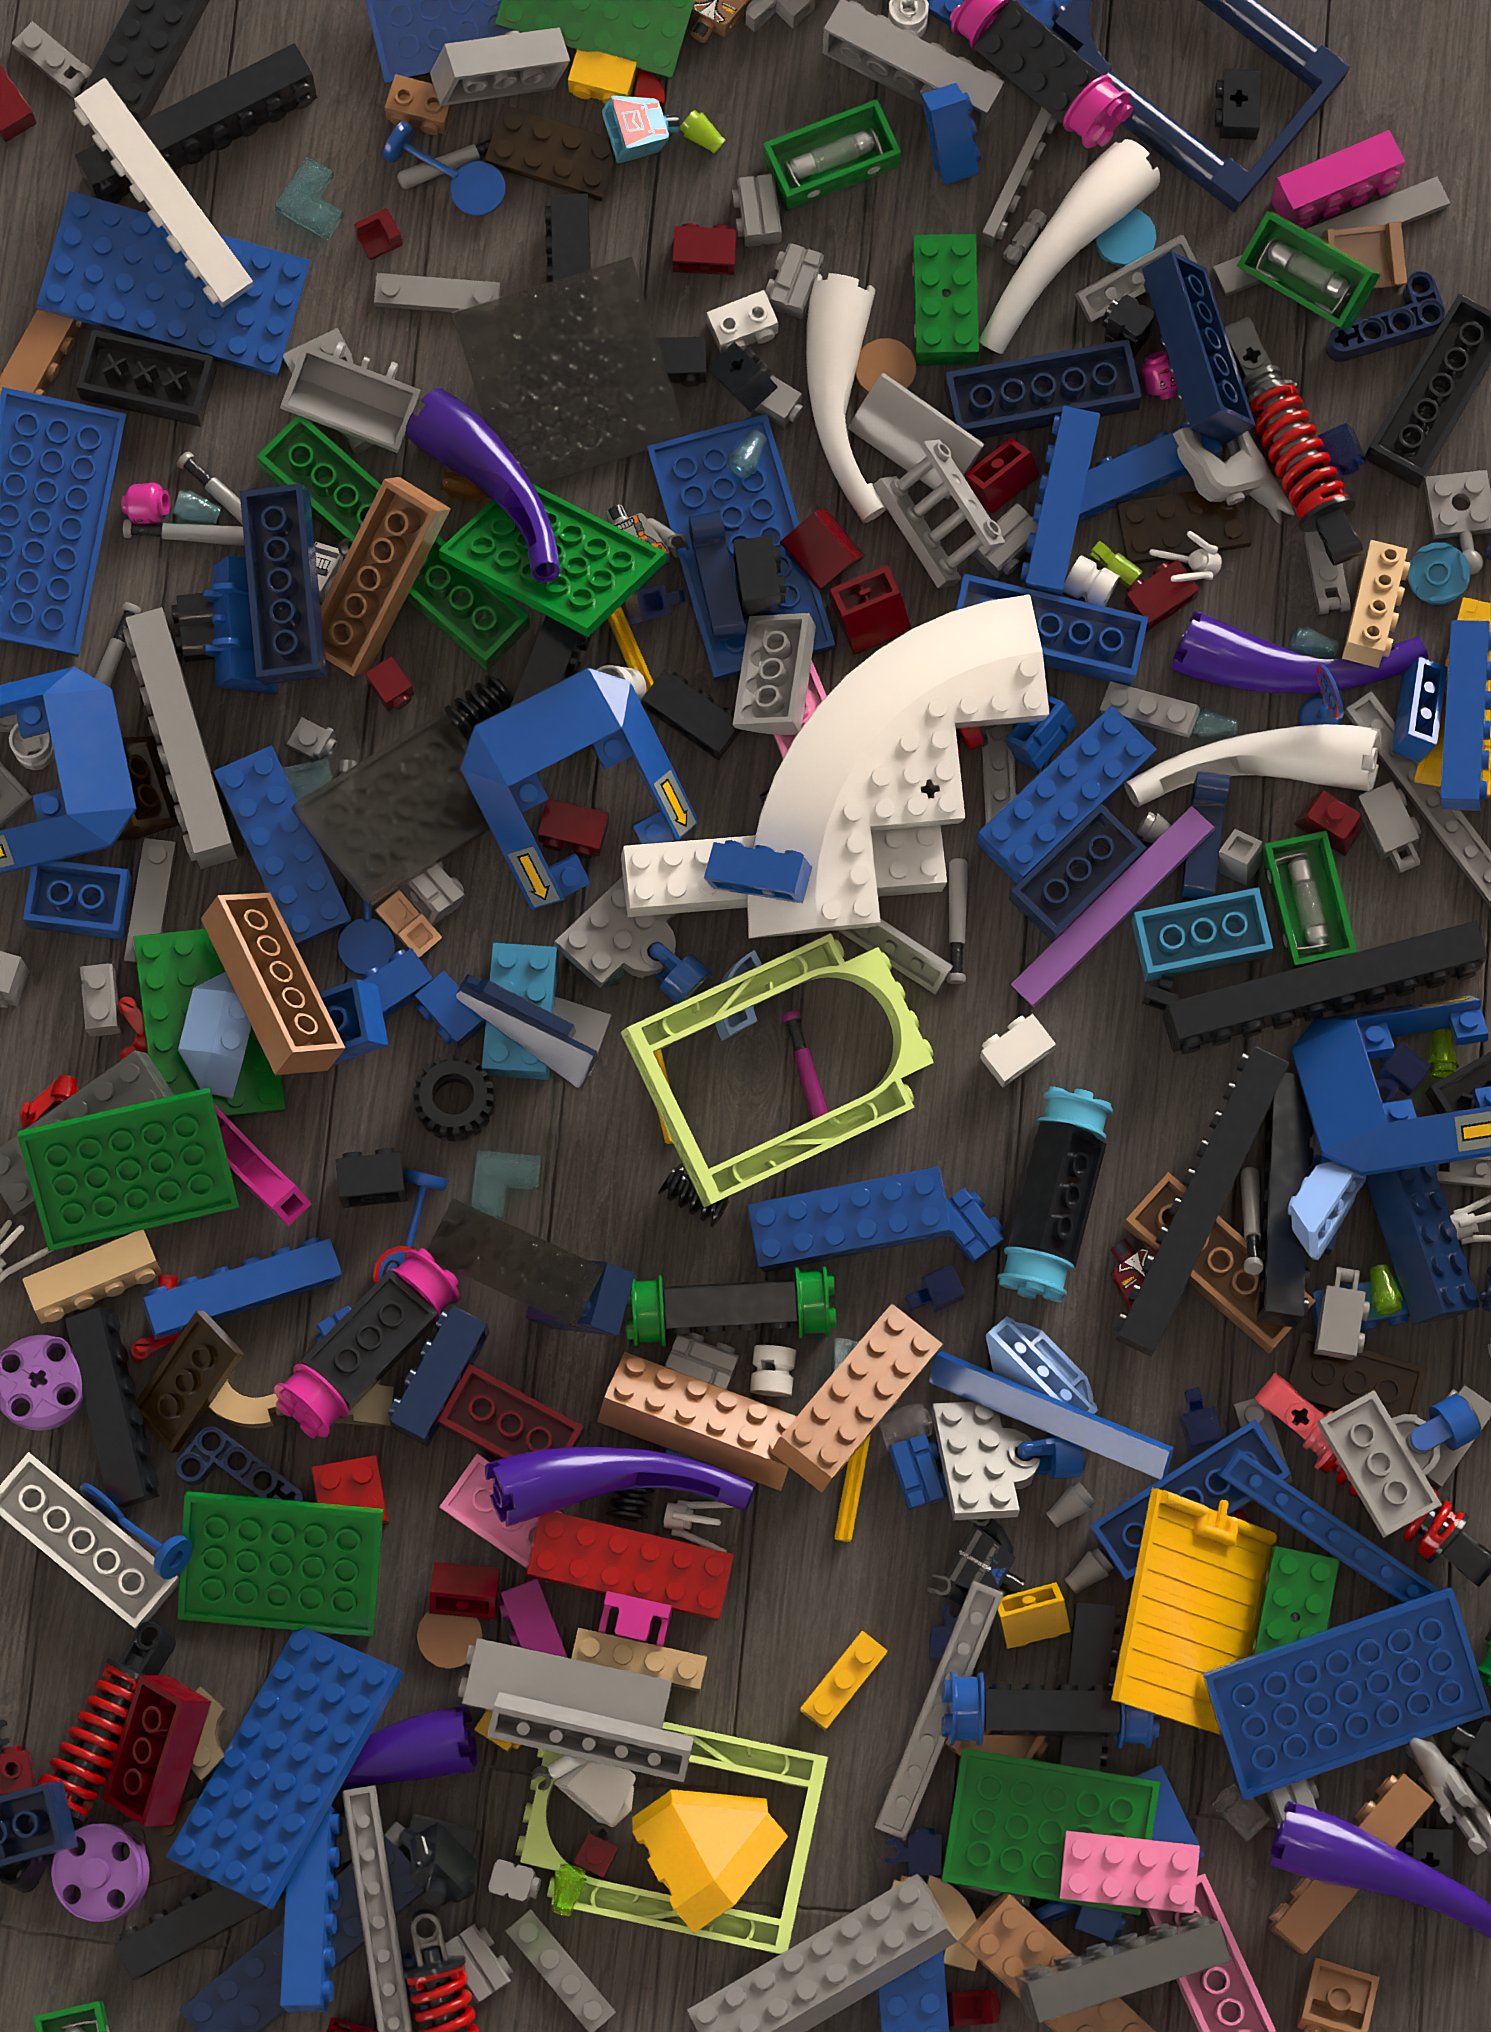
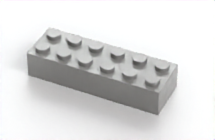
[822,0,1005,137]

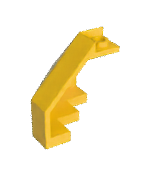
[632,1789,788,1933]

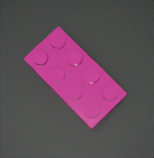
[1270,130,1405,229]

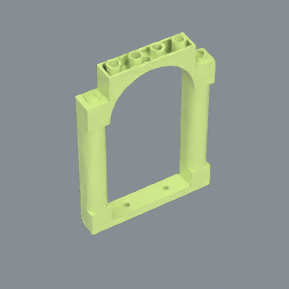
[621,933,934,1208]
[516,1722,828,1955]

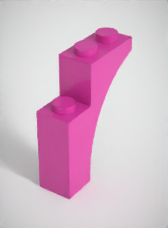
[214,1104,312,1226]

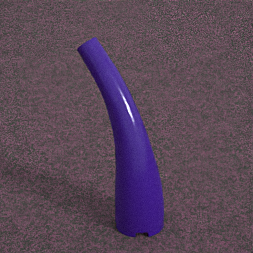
[405,387,560,583]
[1170,611,1428,694]
[485,1447,756,1527]
[336,1706,477,1797]
[1269,1801,1491,1938]

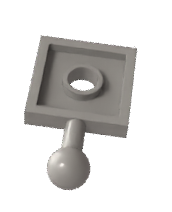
[1424,470,1491,575]

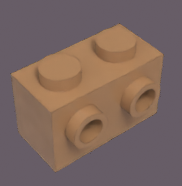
[385,74,455,135]

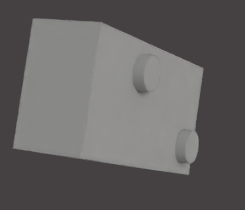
[430,27,570,106]

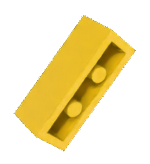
[800,1630,888,1731]

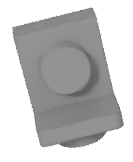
[287,717,337,764]

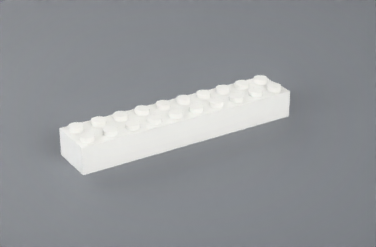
[621,825,947,917]

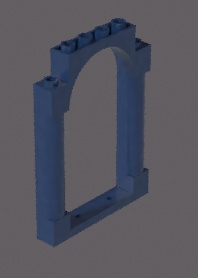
[1051,0,1351,213]

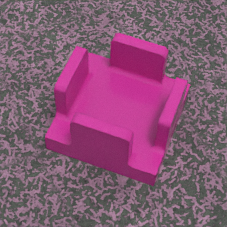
[598,1591,672,1647]

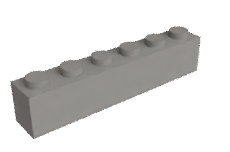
[487,1692,694,1782]

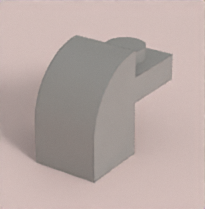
[746,0,815,32]

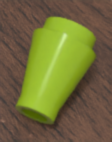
[679,110,726,154]

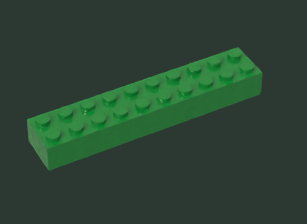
[256,415,530,672]

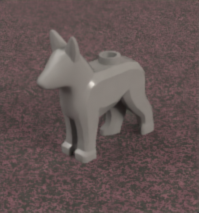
[1173,427,1295,525]
[1405,1735,1491,1855]

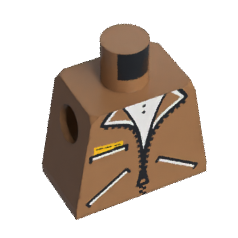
[689,0,752,43]

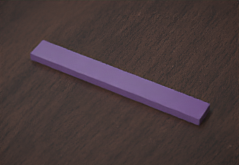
[1011,806,1215,1008]

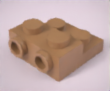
[1296,1958,1380,2032]

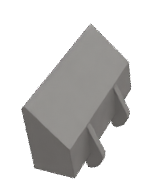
[280,341,422,453]

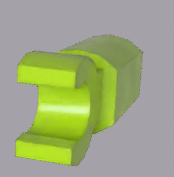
[1090,541,1143,588]

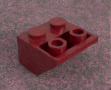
[829,565,912,655]

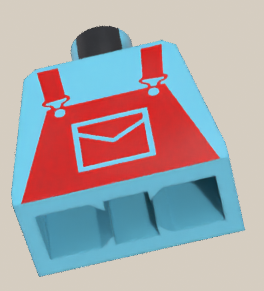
[602,96,680,163]

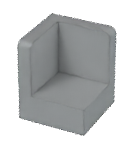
[1219,829,1263,886]

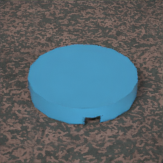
[1095,208,1157,268]
[1407,543,1470,605]

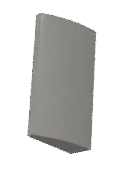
[848,373,985,500]
[733,613,816,735]

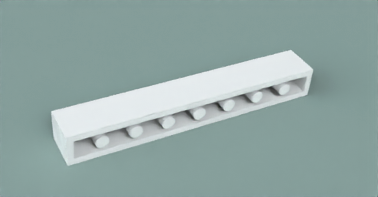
[73,78,253,308]

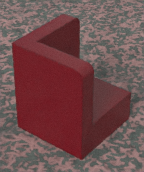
[354,208,403,260]

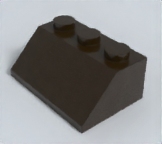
[116,736,179,841]

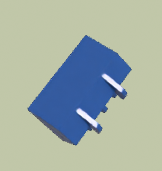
[203,556,278,694]

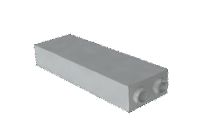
[458,1638,672,1730]

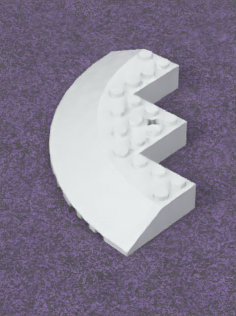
[747,595,1049,939]

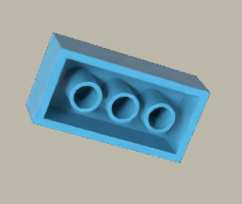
[1131,887,1273,982]
[482,943,560,1080]

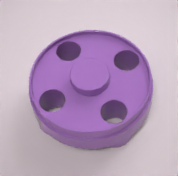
[0,1335,84,1431]
[51,1823,149,1922]

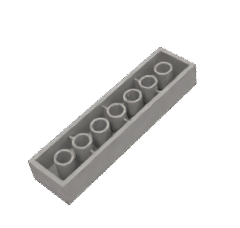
[123,607,237,869]
[687,1873,958,2032]

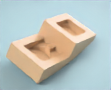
[374,889,442,957]

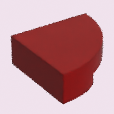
[634,70,665,107]

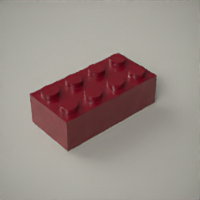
[437,1364,585,1459]
[102,1675,212,1826]

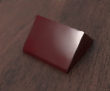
[780,508,864,591]

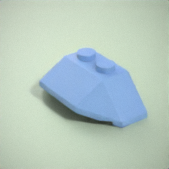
[178,972,251,1099]
[1288,1161,1366,1260]
[985,1317,1098,1414]

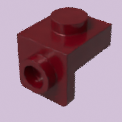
[946,1989,1001,2027]

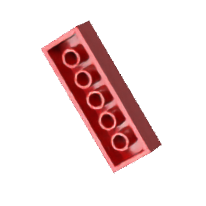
[525,1512,734,1621]

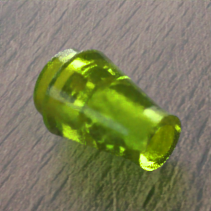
[1427,1029,1459,1079]
[1369,1265,1404,1316]
[552,1864,587,1916]

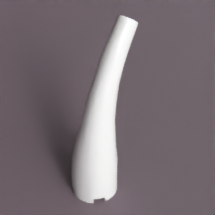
[979,139,1160,354]
[806,273,887,523]
[1124,724,1382,807]

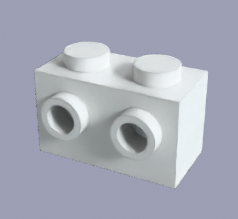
[707,290,778,355]
[980,1014,1056,1087]

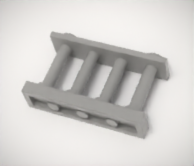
[872,440,1006,588]

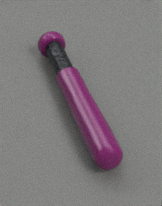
[782,1010,829,1121]

